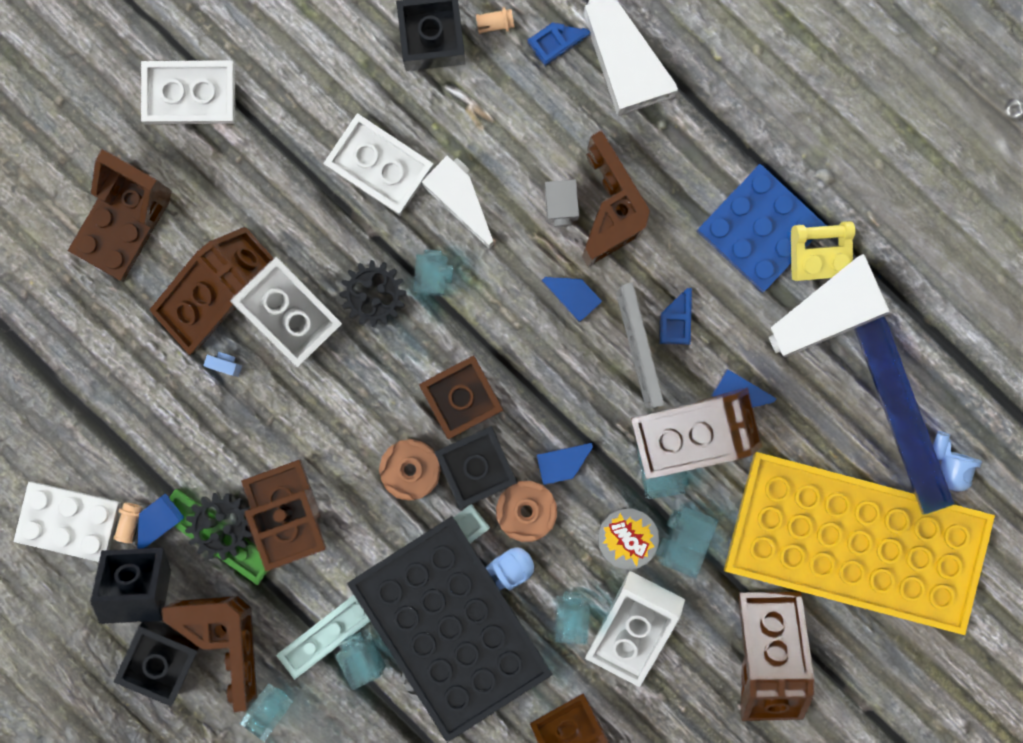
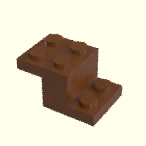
[241,459,327,572]

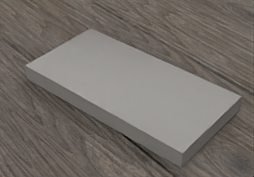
[616,282,664,409]

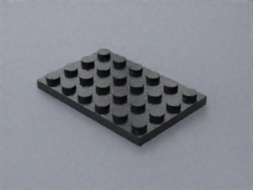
[347,515,553,743]

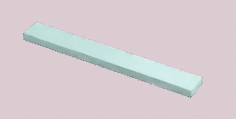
[276,504,490,680]

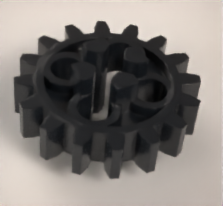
[339,260,407,328]
[185,492,253,560]

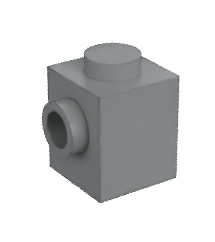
[544,179,579,227]

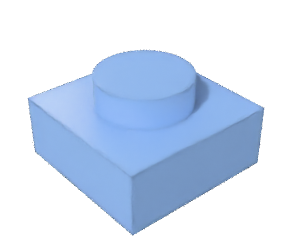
[203,352,242,377]

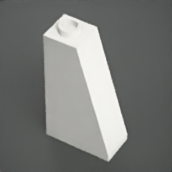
[583,0,678,116]
[769,254,889,357]

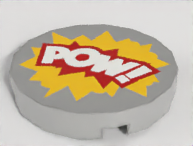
[598,508,659,570]

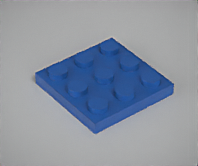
[696,164,827,293]

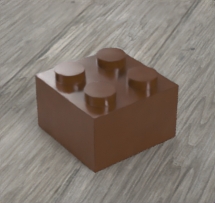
[419,355,503,440]

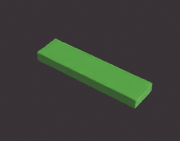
[169,489,268,585]

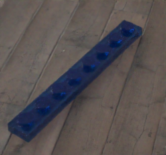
[854,316,955,515]

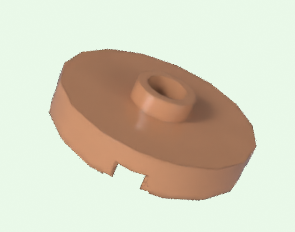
[379,439,441,501]
[496,481,557,542]

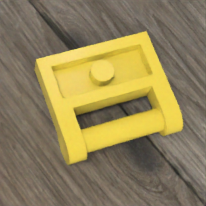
[791,221,855,281]

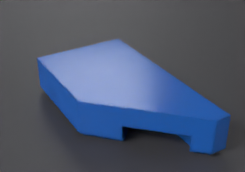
[527,22,591,67]
[542,277,602,322]
[659,288,692,345]
[711,369,776,408]
[536,443,593,485]
[137,493,185,549]

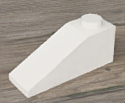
[422,156,493,249]

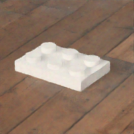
[141,60,235,124]
[323,113,434,215]
[13,481,121,562]

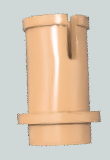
[476,7,514,34]
[113,502,142,543]

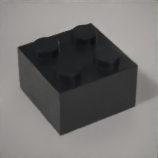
[396,0,466,71]
[435,426,517,509]
[90,548,171,624]
[113,621,200,707]

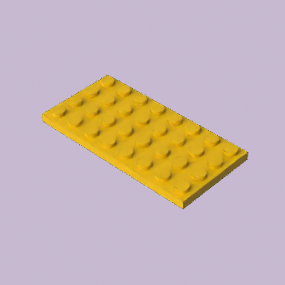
[724,452,995,635]

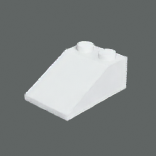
[230,257,342,367]
[585,571,685,687]

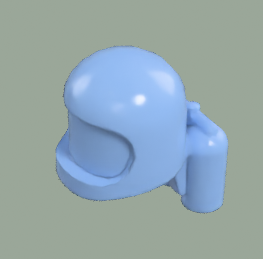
[931,431,982,491]
[485,548,534,590]

